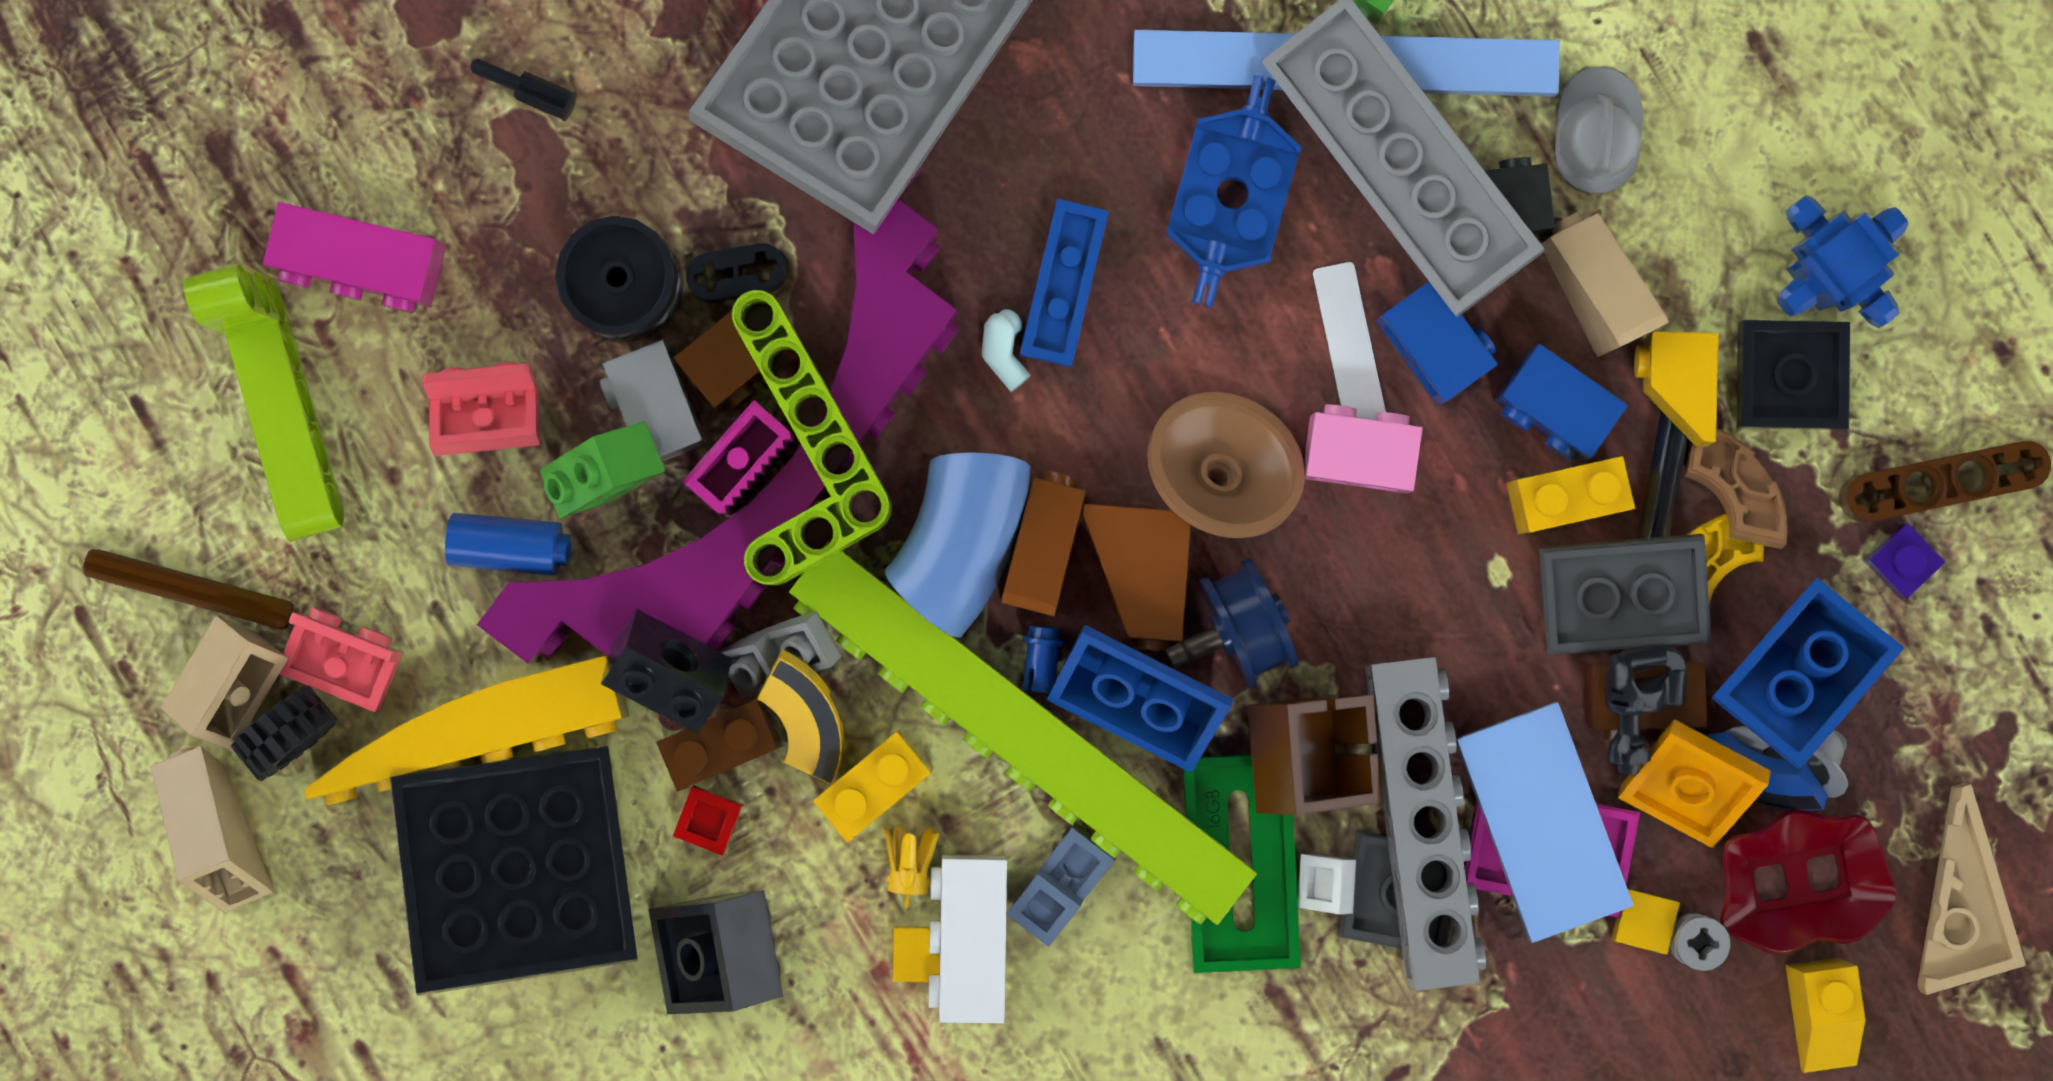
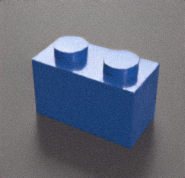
[1376,281,1498,407]
[1494,344,1628,462]

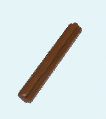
[82,549,294,629]

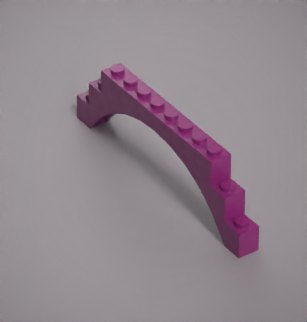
[477,166,960,664]

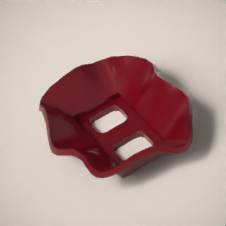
[1720,809,1897,955]

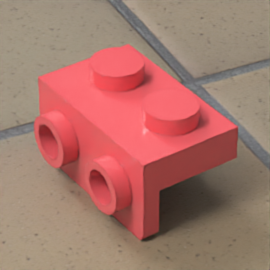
[423,362,541,456]
[279,607,404,712]

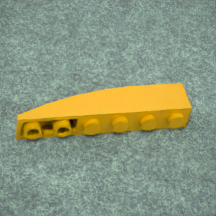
[304,655,630,806]

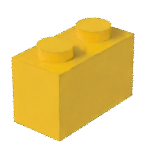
[1506,456,1635,535]
[813,729,933,843]

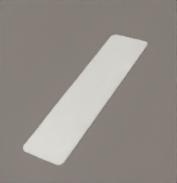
[1313,262,1386,420]

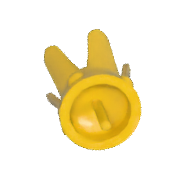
[884,825,940,908]

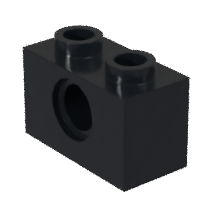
[601,609,732,733]

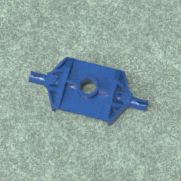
[1166,75,1302,308]

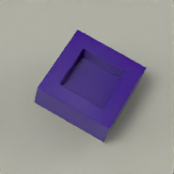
[1864,524,1945,599]

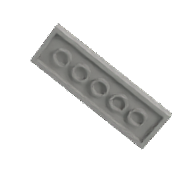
[1261,0,1545,317]

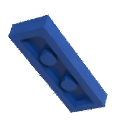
[1020,199,1109,368]

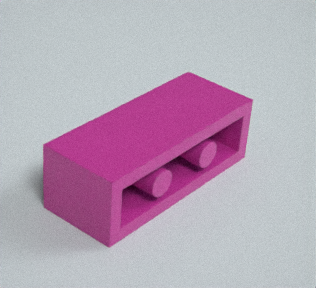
[263,202,446,313]

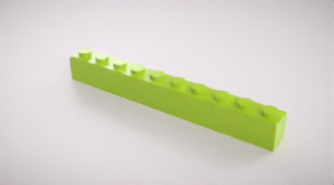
[789,541,1257,926]

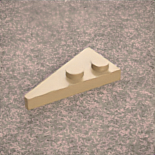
[1917,783,2026,995]

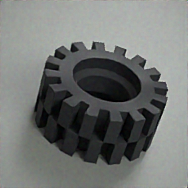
[231,686,338,781]

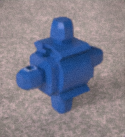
[1776,195,1908,328]

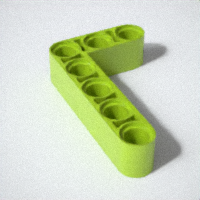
[183,263,344,542]
[732,290,892,585]

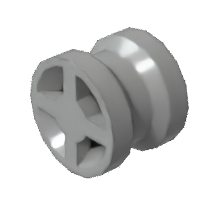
[1669,912,1731,971]

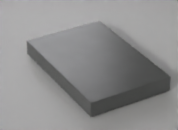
[1539,534,1711,655]

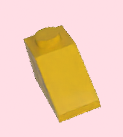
[1634,331,1719,447]
[1785,958,1865,1073]

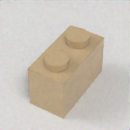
[161,615,288,751]

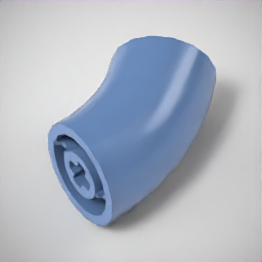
[885,452,1031,638]

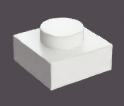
[1298,854,1356,914]

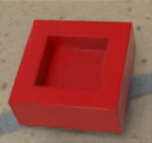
[673,785,744,856]

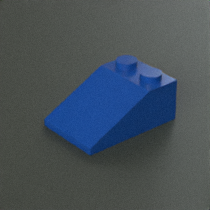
[1712,578,1904,770]

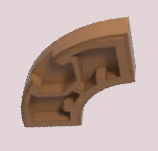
[1684,428,1788,549]

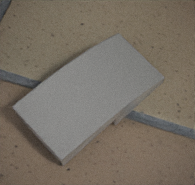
[719,611,841,698]

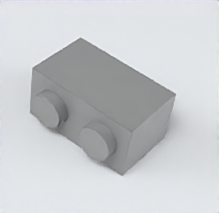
[600,340,708,461]

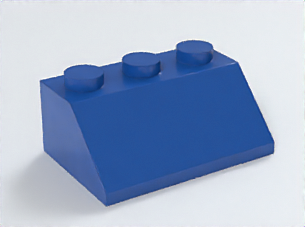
[1047,625,1234,772]

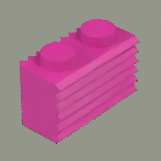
[682,400,796,516]

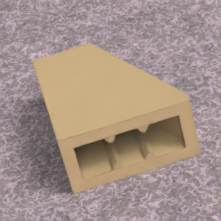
[1541,212,1669,358]
[150,746,274,913]

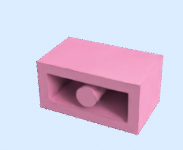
[1304,404,1423,494]

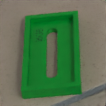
[1183,754,1301,973]

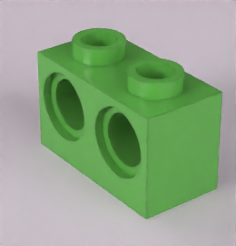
[539,421,665,519]

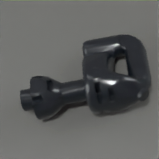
[1604,645,1687,775]

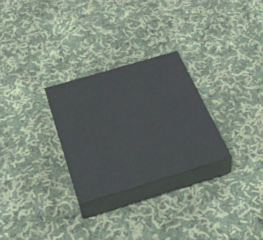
[1337,830,1451,949]

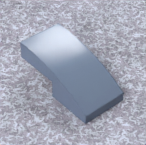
[1006,822,1116,947]

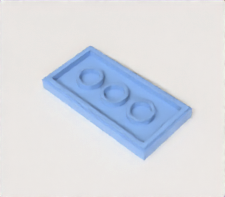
[1456,702,1634,943]

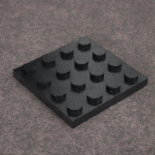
[390,746,638,996]

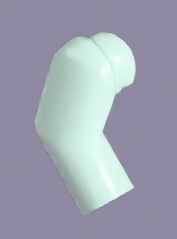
[982,309,1031,392]

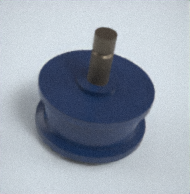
[1165,557,1299,688]

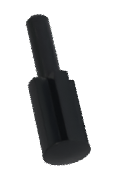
[470,58,577,122]

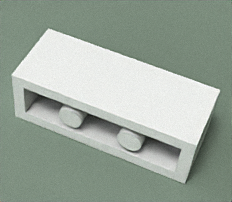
[929,854,1007,1024]

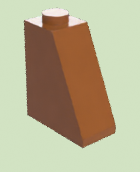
[1001,471,1086,616]
[1082,504,1191,651]

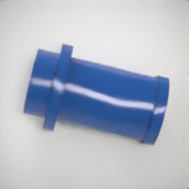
[1022,625,1065,693]

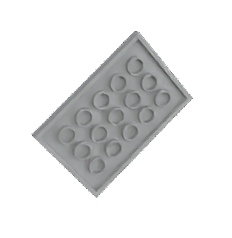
[688,0,1033,235]

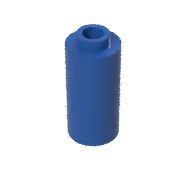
[445,513,571,576]

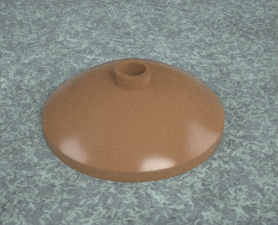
[1147,392,1305,538]

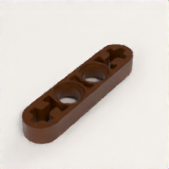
[1839,441,2051,522]

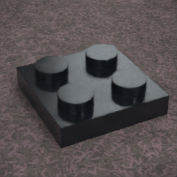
[1737,320,1850,430]

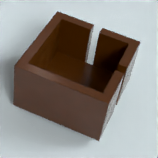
[1247,694,1382,815]

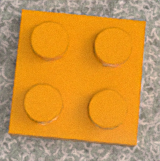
[1618,719,1771,848]

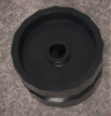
[555,216,684,343]

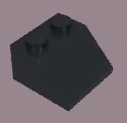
[648,890,783,1015]

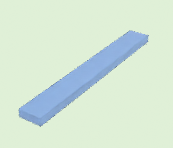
[1132,30,1560,97]

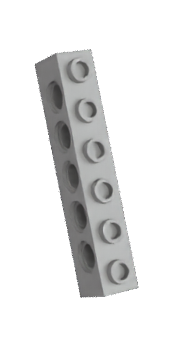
[1364,657,1486,991]

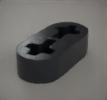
[686,243,788,303]

